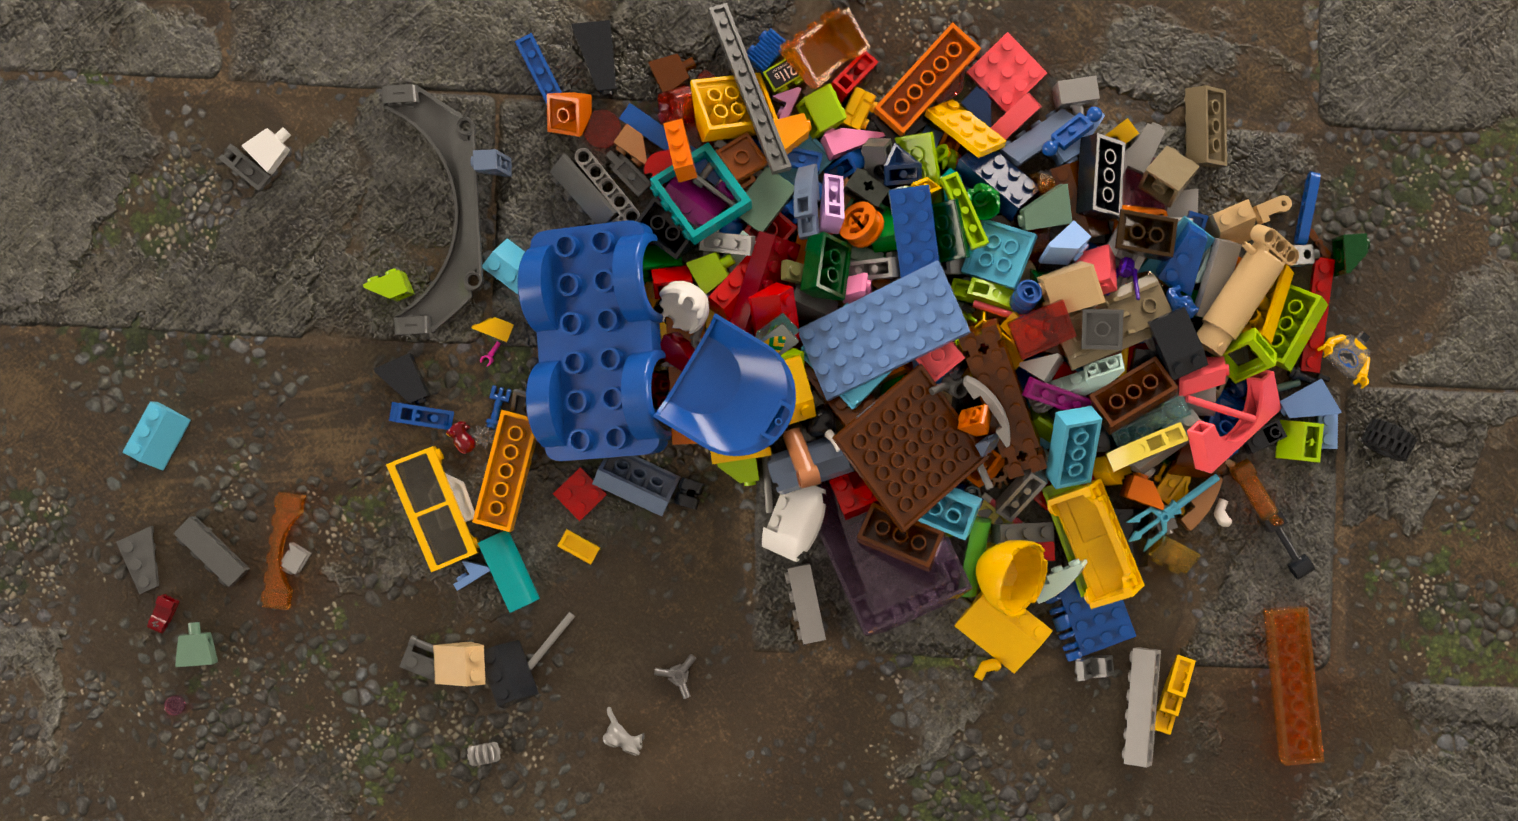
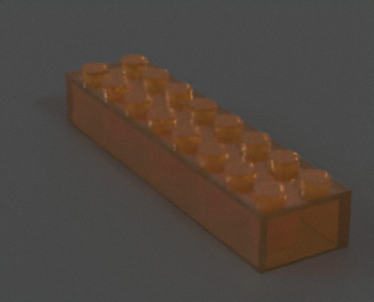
[1263,605,1324,766]

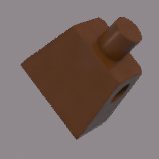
[648,54,697,98]

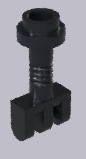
[1286,366,1331,387]

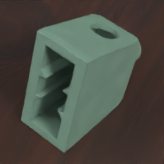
[175,622,218,667]

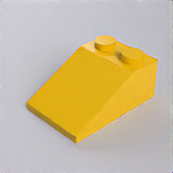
[785,355,816,425]

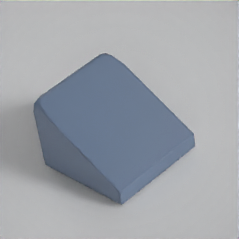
[975,433,1000,457]

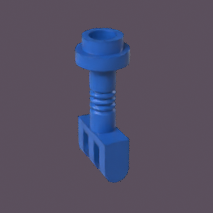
[486,385,512,429]

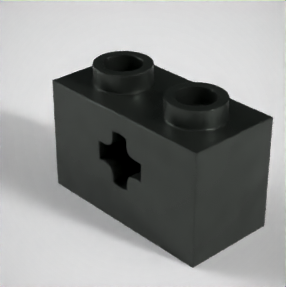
[844,168,890,210]

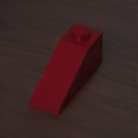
[660,332,695,371]

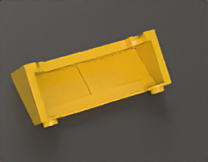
[1047,478,1145,609]

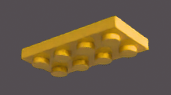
[924,99,1006,158]

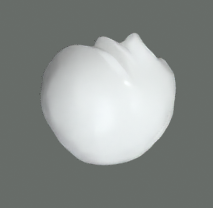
[659,281,709,334]

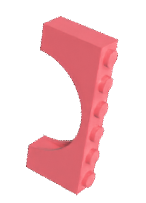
[1187,370,1281,474]

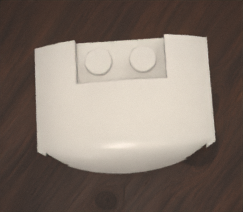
[762,485,826,562]

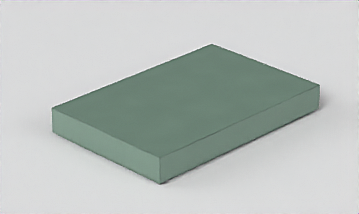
[738,166,794,232]

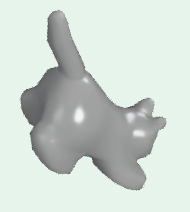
[603,707,643,756]

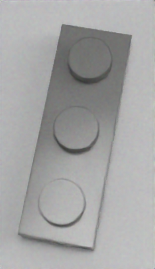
[699,232,755,256]

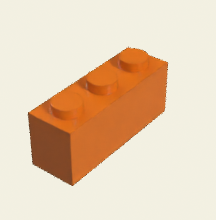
[663,118,697,183]

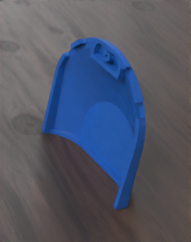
[653,313,796,456]

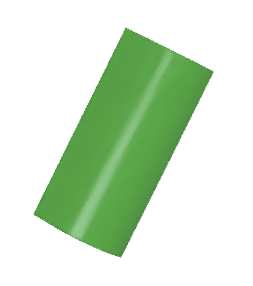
[957,516,992,597]

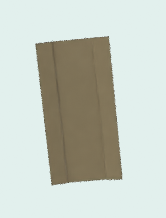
[1047,273,1172,371]

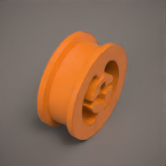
[839,202,884,248]

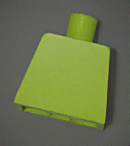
[686,252,736,295]

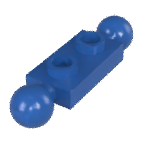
[1042,107,1102,156]

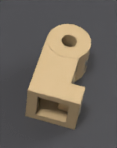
[1252,195,1292,224]

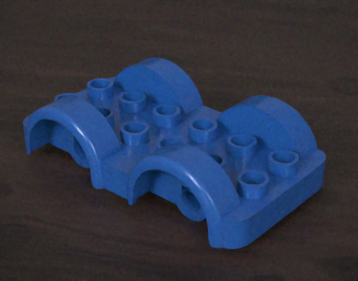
[517,220,672,461]

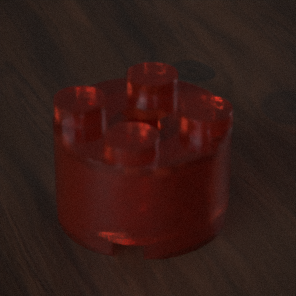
[658,86,695,126]

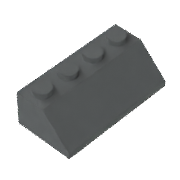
[550,153,619,225]

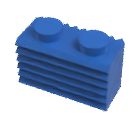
[746,28,788,74]

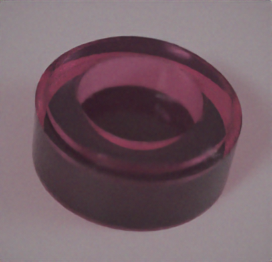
[164,695,186,716]

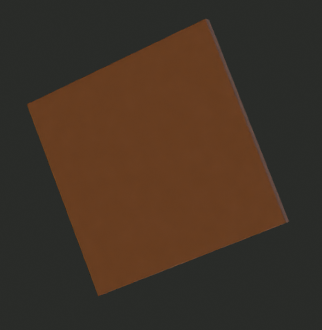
[832,364,989,533]

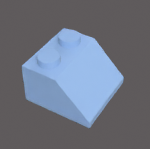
[1038,221,1091,265]

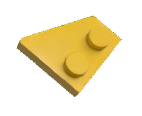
[1156,472,1191,515]

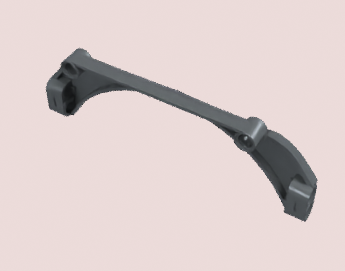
[382,84,485,336]

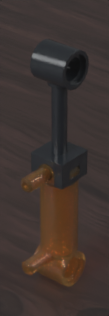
[1230,458,1315,580]

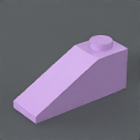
[819,173,844,234]

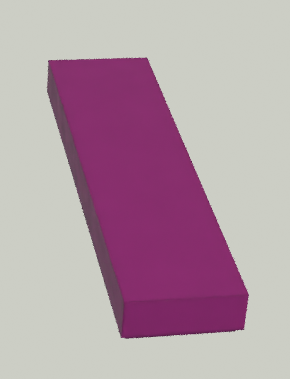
[1022,377,1093,410]

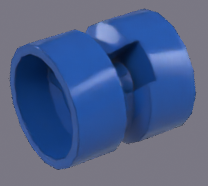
[1009,280,1042,315]

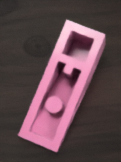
[820,128,885,161]

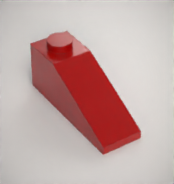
[831,49,878,104]

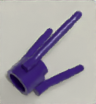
[1106,257,1140,300]

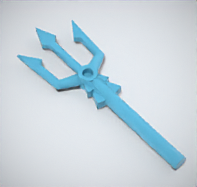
[1127,474,1220,552]

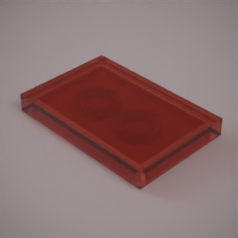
[1007,299,1077,360]

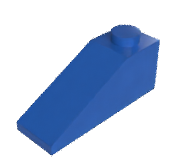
[389,402,454,430]

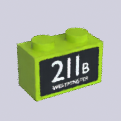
[763,53,807,95]

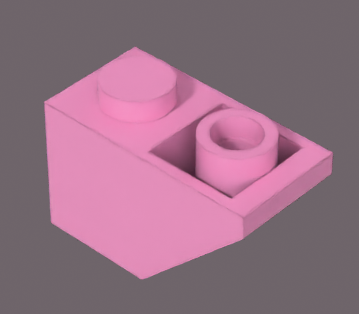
[843,273,872,304]

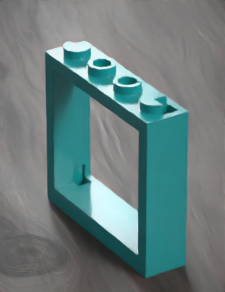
[650,142,752,245]

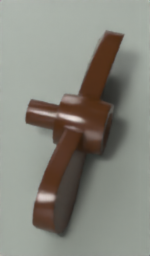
[1309,228,1331,258]

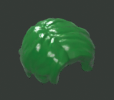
[967,183,1001,221]

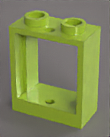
[1213,327,1277,384]

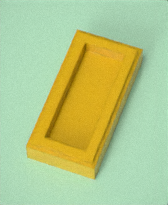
[558,529,601,565]

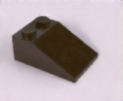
[1115,209,1178,261]

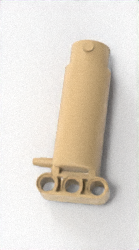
[1197,224,1299,357]

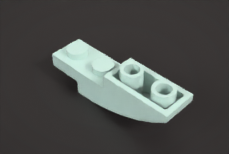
[1050,353,1125,396]
[1037,558,1088,604]

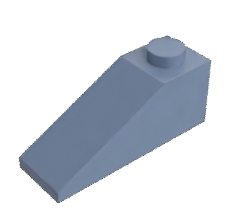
[471,149,512,177]

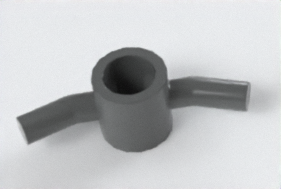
[929,373,968,399]

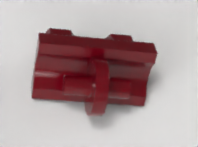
[651,370,670,407]

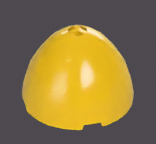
[976,540,1048,618]

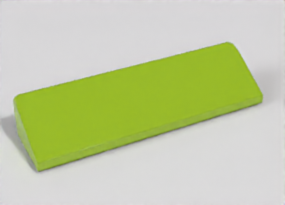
[940,172,989,250]

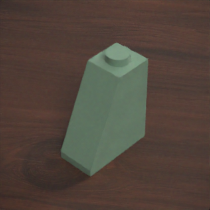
[1017,184,1073,230]

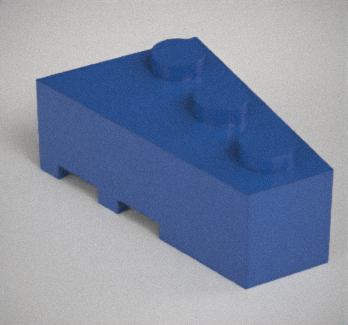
[1156,222,1208,296]

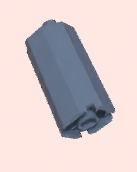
[767,433,854,495]

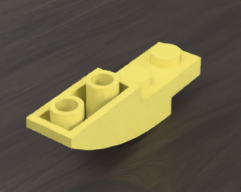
[1106,422,1189,472]

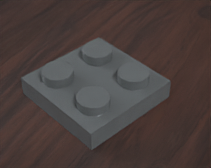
[1081,309,1124,350]

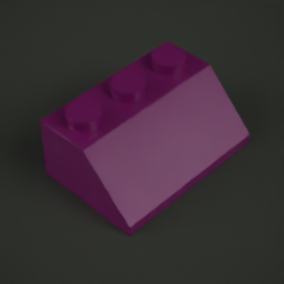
[657,176,727,228]

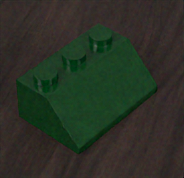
[800,232,852,300]

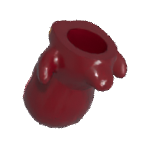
[446,421,476,454]

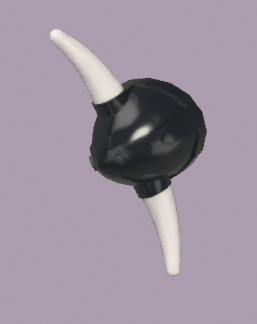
[805,404,840,452]

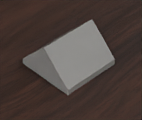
[1019,353,1064,384]

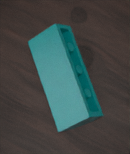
[478,531,540,613]

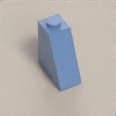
[1280,379,1341,418]

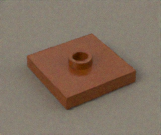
[715,132,768,183]

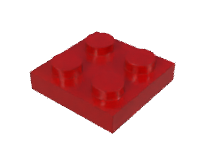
[553,467,607,521]

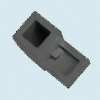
[1075,655,1114,681]

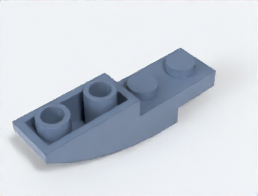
[794,164,820,240]

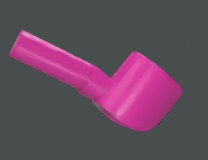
[480,341,501,367]

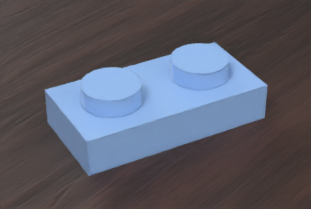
[1316,414,1338,449]

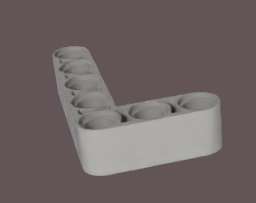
[575,148,640,222]

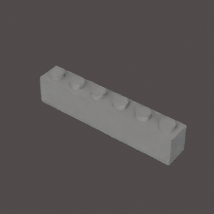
[1122,647,1161,768]

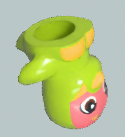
[936,144,962,170]

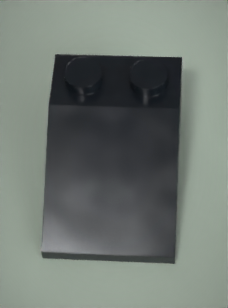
[1148,306,1208,380]

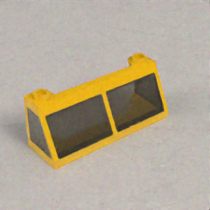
[386,446,480,572]

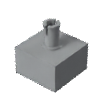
[1052,76,1100,116]

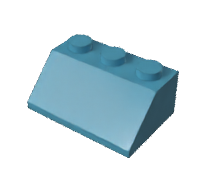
[482,239,525,294]
[123,401,191,470]

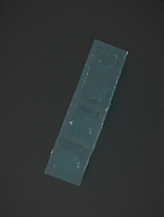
[1112,395,1191,448]

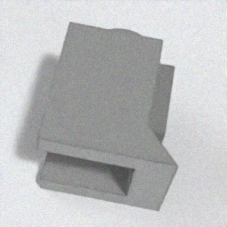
[281,542,312,575]

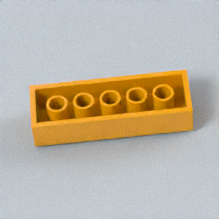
[472,410,537,532]

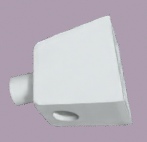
[242,127,291,175]

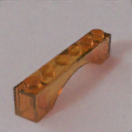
[261,492,306,610]

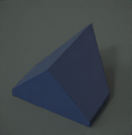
[884,143,922,186]

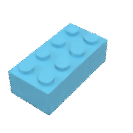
[1045,406,1102,489]
[918,488,983,540]

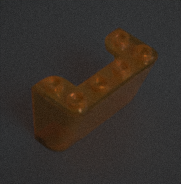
[778,7,871,89]

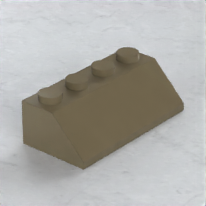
[1184,85,1227,167]

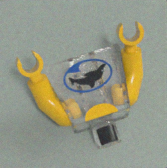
[1317,331,1371,389]

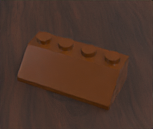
[1050,161,1110,239]
[1089,356,1178,435]

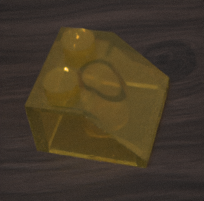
[1148,536,1201,575]

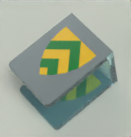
[756,313,799,356]

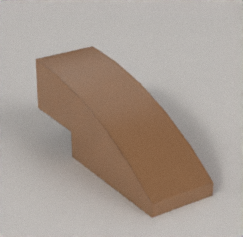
[1177,476,1223,531]

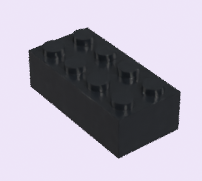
[1076,133,1125,222]

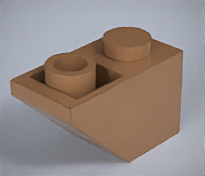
[613,124,647,167]

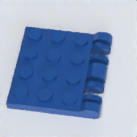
[1046,580,1136,662]

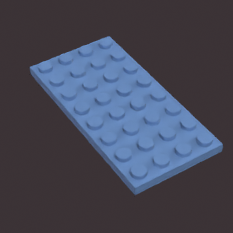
[799,260,971,401]

